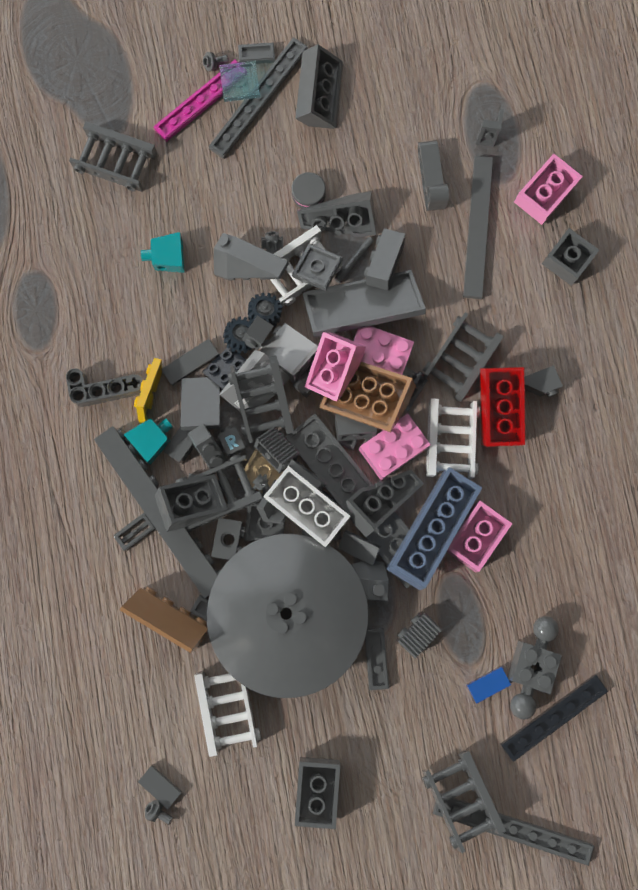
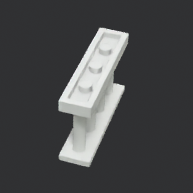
[270,225,343,307]
[426,398,480,479]
[194,672,261,757]

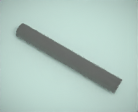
[334,237,374,283]

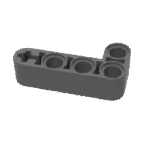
[418,140,449,211]
[66,368,143,407]

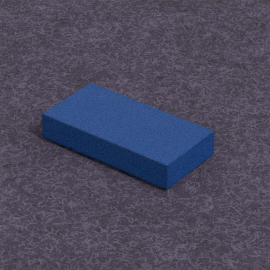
[466,666,511,704]

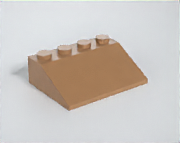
[319,362,416,433]
[120,586,208,653]

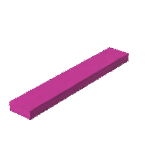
[154,59,248,142]

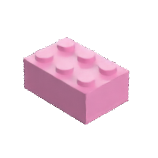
[514,154,583,225]
[354,326,414,375]
[359,413,431,481]
[446,501,512,572]

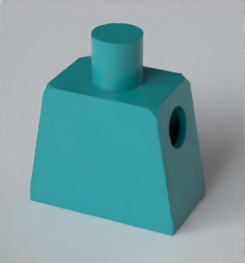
[141,232,185,273]
[124,418,173,465]

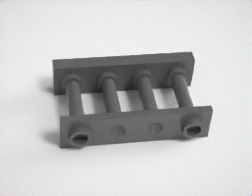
[69,121,157,192]
[422,312,504,402]
[228,355,294,443]
[176,454,263,530]
[422,751,506,853]

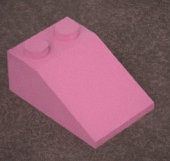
[304,332,366,402]

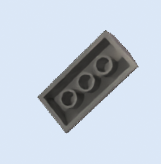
[295,44,343,129]

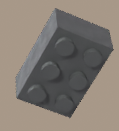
[295,757,340,829]

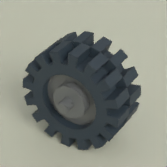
[247,293,282,327]
[223,316,253,354]

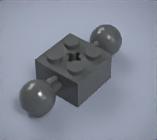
[507,616,562,720]

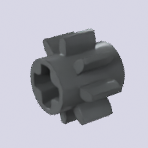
[261,231,283,254]

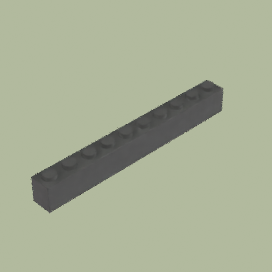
[94,426,220,598]

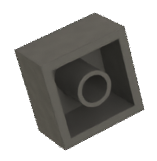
[542,228,599,286]

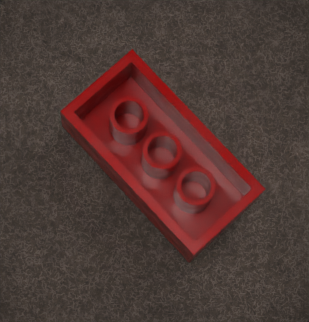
[480,367,525,447]

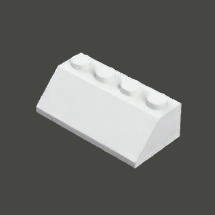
[263,466,350,547]

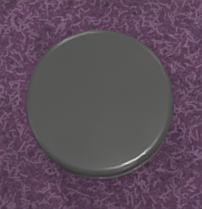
[292,172,326,208]

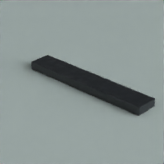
[500,674,608,762]

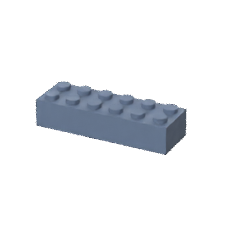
[387,467,482,590]

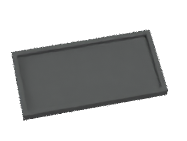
[303,270,426,338]

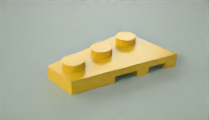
[134,358,163,424]

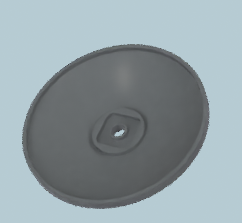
[207,534,368,698]

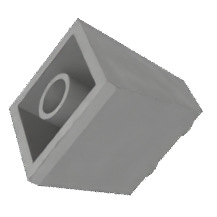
[260,323,318,383]

